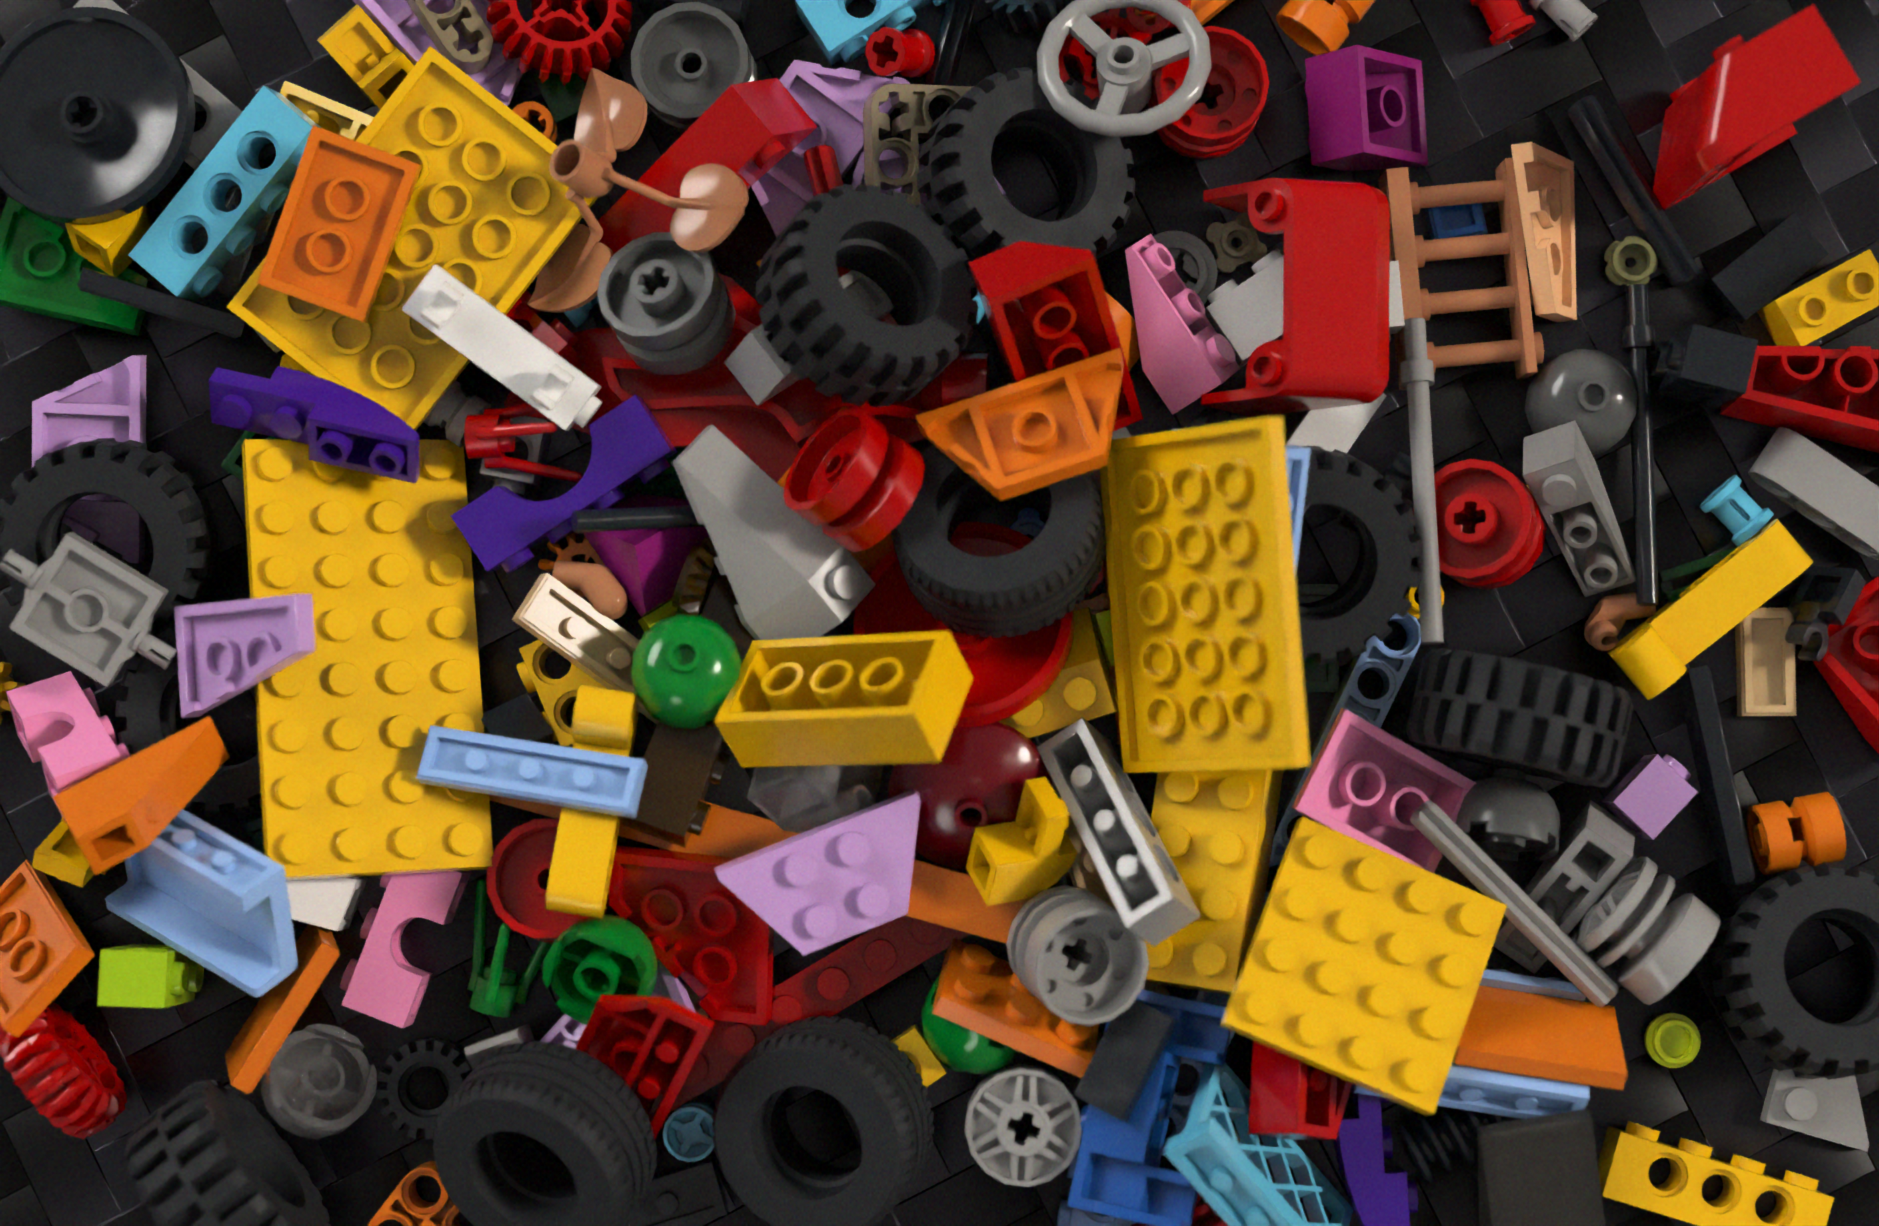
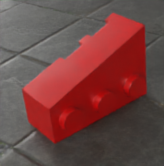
[1248,1040,1352,1140]

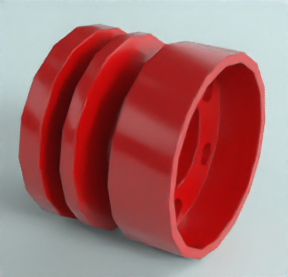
[1148,26,1269,160]

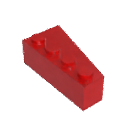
[598,78,817,254]
[1720,346,1879,453]

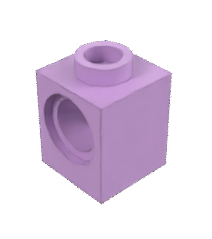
[1601,754,1698,840]

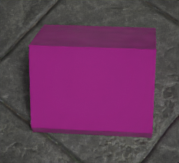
[582,493,719,617]

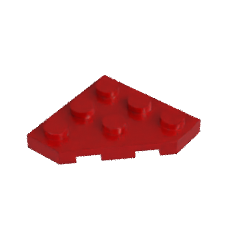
[609,845,774,1026]

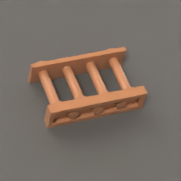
[1379,158,1544,391]

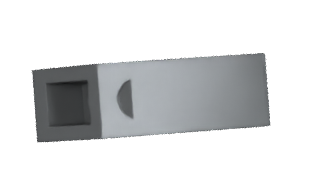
[1523,420,1636,597]

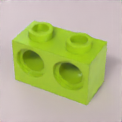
[97,944,204,1008]

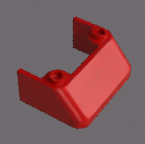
[1653,4,1861,210]
[1201,178,1390,417]

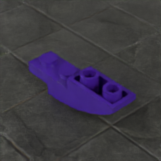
[209,366,419,484]
[1333,1083,1418,1226]

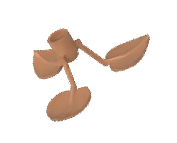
[527,68,748,313]

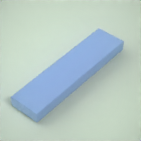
[416,725,648,818]

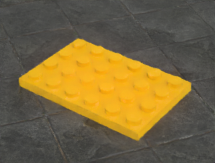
[227,46,598,431]
[1099,417,1310,773]

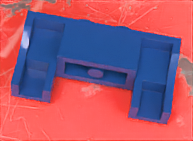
[1067,989,1231,1226]

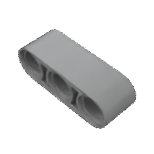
[1748,427,1879,560]

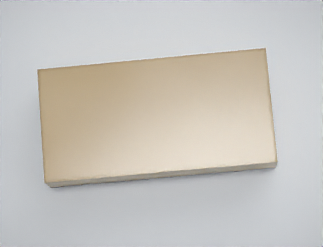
[1735,608,1797,717]

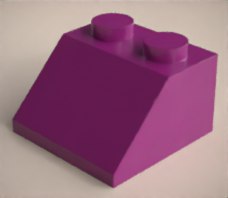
[1305,45,1428,171]

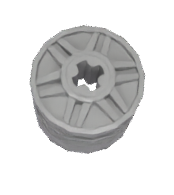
[1571,856,1720,1005]
[1006,885,1149,1025]
[965,1060,1082,1187]

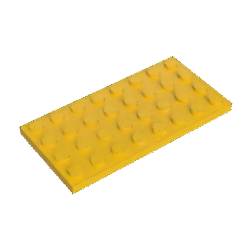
[242,439,493,880]

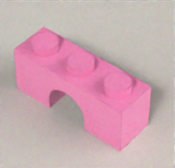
[6,671,130,822]
[340,870,472,1029]

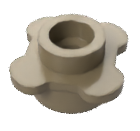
[1206,212,1267,273]

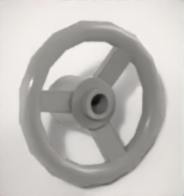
[1036,0,1212,137]

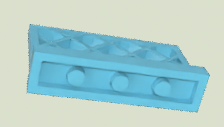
[1164,1063,1353,1226]

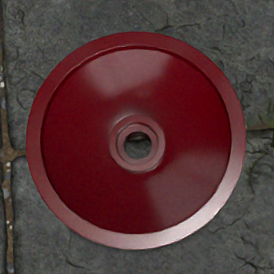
[888,721,1053,870]

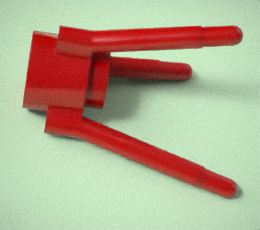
[464,402,583,483]

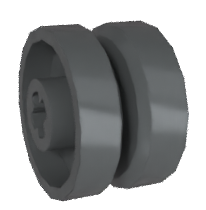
[631,2,757,134]
[597,232,736,375]

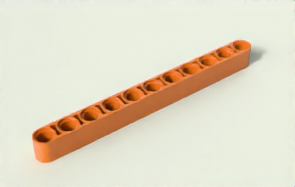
[489,795,1035,944]

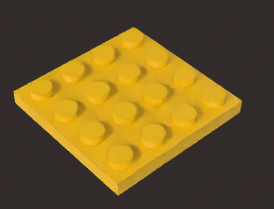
[1219,816,1507,1116]

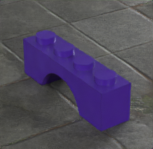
[451,395,677,574]

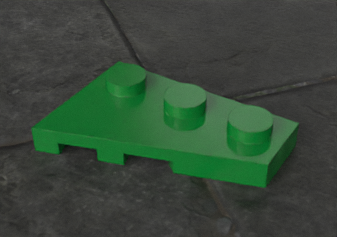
[0,196,153,336]

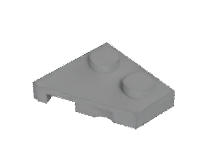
[1760,1068,1869,1152]

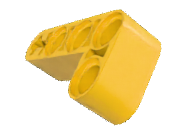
[1608,519,1813,700]
[545,685,639,918]

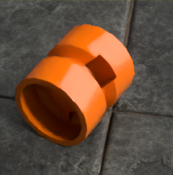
[1276,0,1376,56]
[1746,792,1846,875]

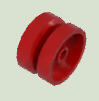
[783,406,925,553]
[1413,459,1547,590]
[487,818,613,944]

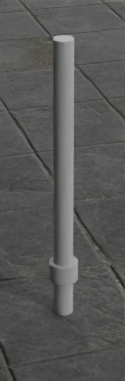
[1400,318,1444,645]

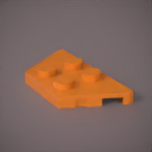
[916,348,1124,501]

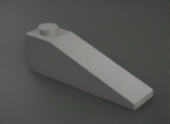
[672,425,876,640]

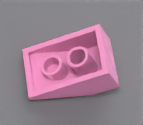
[1292,708,1476,873]

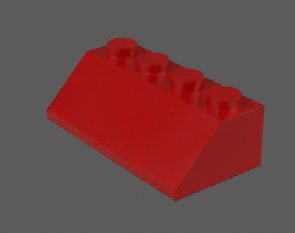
[969,241,1143,432]

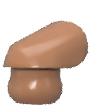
[552,560,628,620]
[1584,592,1656,651]

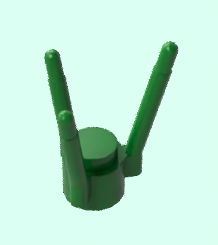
[467,879,552,1018]

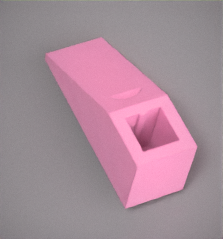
[1125,234,1241,415]

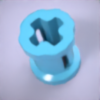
[1699,474,1774,547]

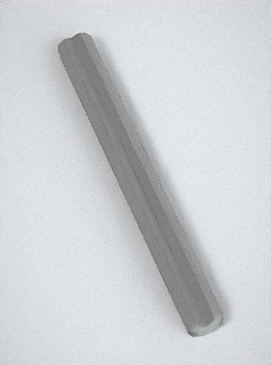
[1410,800,1618,1007]

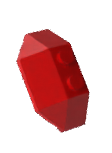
[575,995,715,1139]

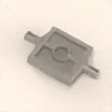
[0,531,177,687]

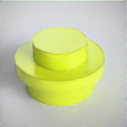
[1644,1013,1701,1068]

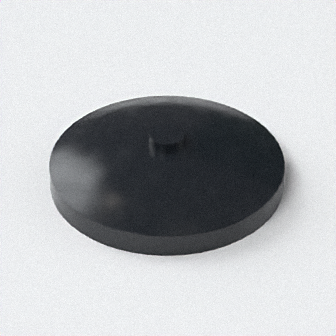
[0,7,195,224]

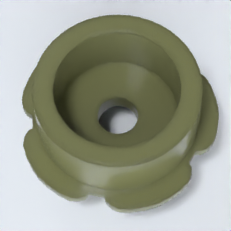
[1604,236,1658,286]

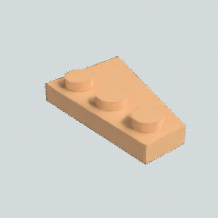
[1511,142,1577,322]

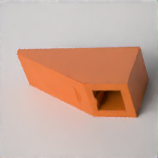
[53,716,229,875]

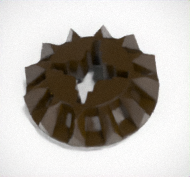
[672,537,718,615]

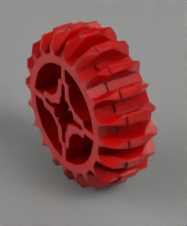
[486,0,633,86]
[0,1002,127,1139]

